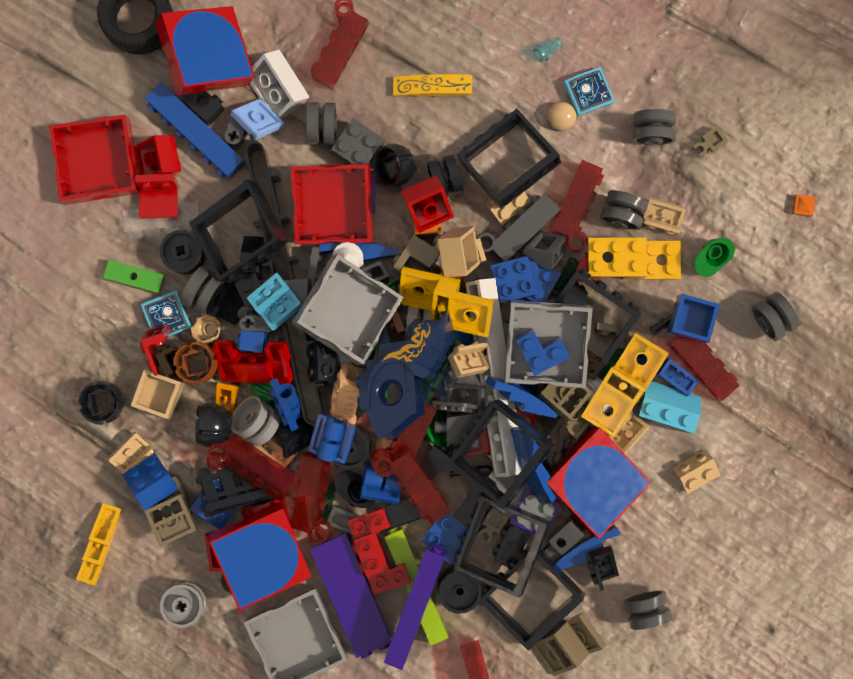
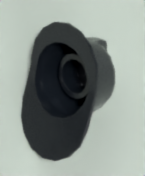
[335,470,376,508]

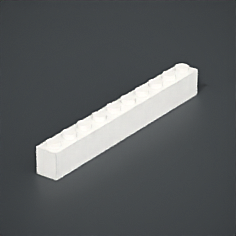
[465,278,522,477]

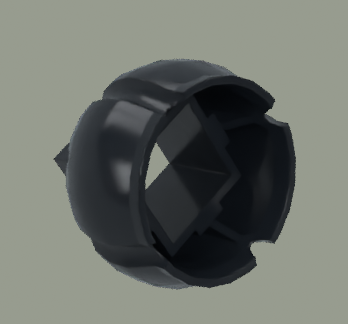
[371,143,417,188]
[78,380,124,425]
[195,403,231,447]

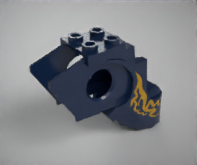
[356,311,453,440]

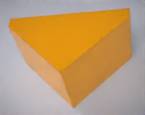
[216,383,240,416]

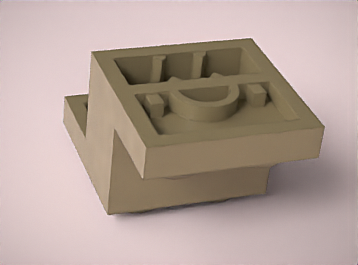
[392,231,446,276]
[538,384,592,441]
[144,475,198,547]
[533,613,606,676]

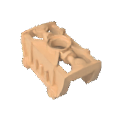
[329,363,365,425]

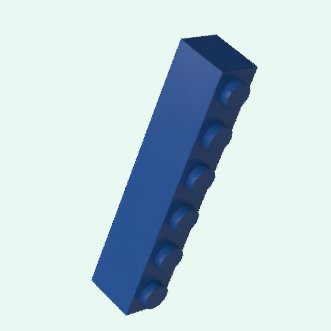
[145,82,246,179]

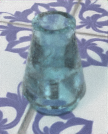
[534,37,563,62]

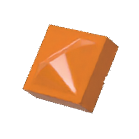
[792,194,816,217]

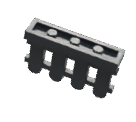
[195,455,283,518]

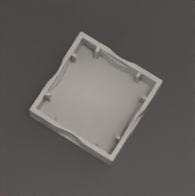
[291,254,403,365]
[504,300,593,388]
[243,586,349,679]

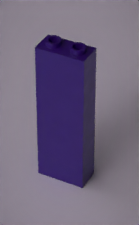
[310,532,392,659]
[383,543,448,670]

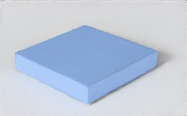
[230,99,285,140]

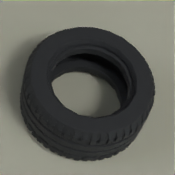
[97,0,173,55]

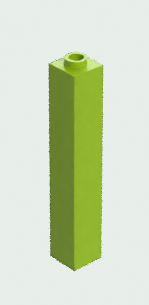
[384,527,449,646]

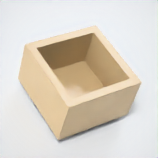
[437,226,480,277]
[131,369,185,419]

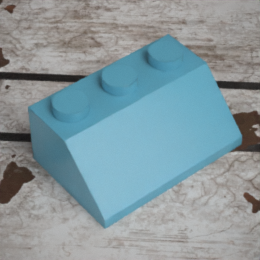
[635,381,702,434]

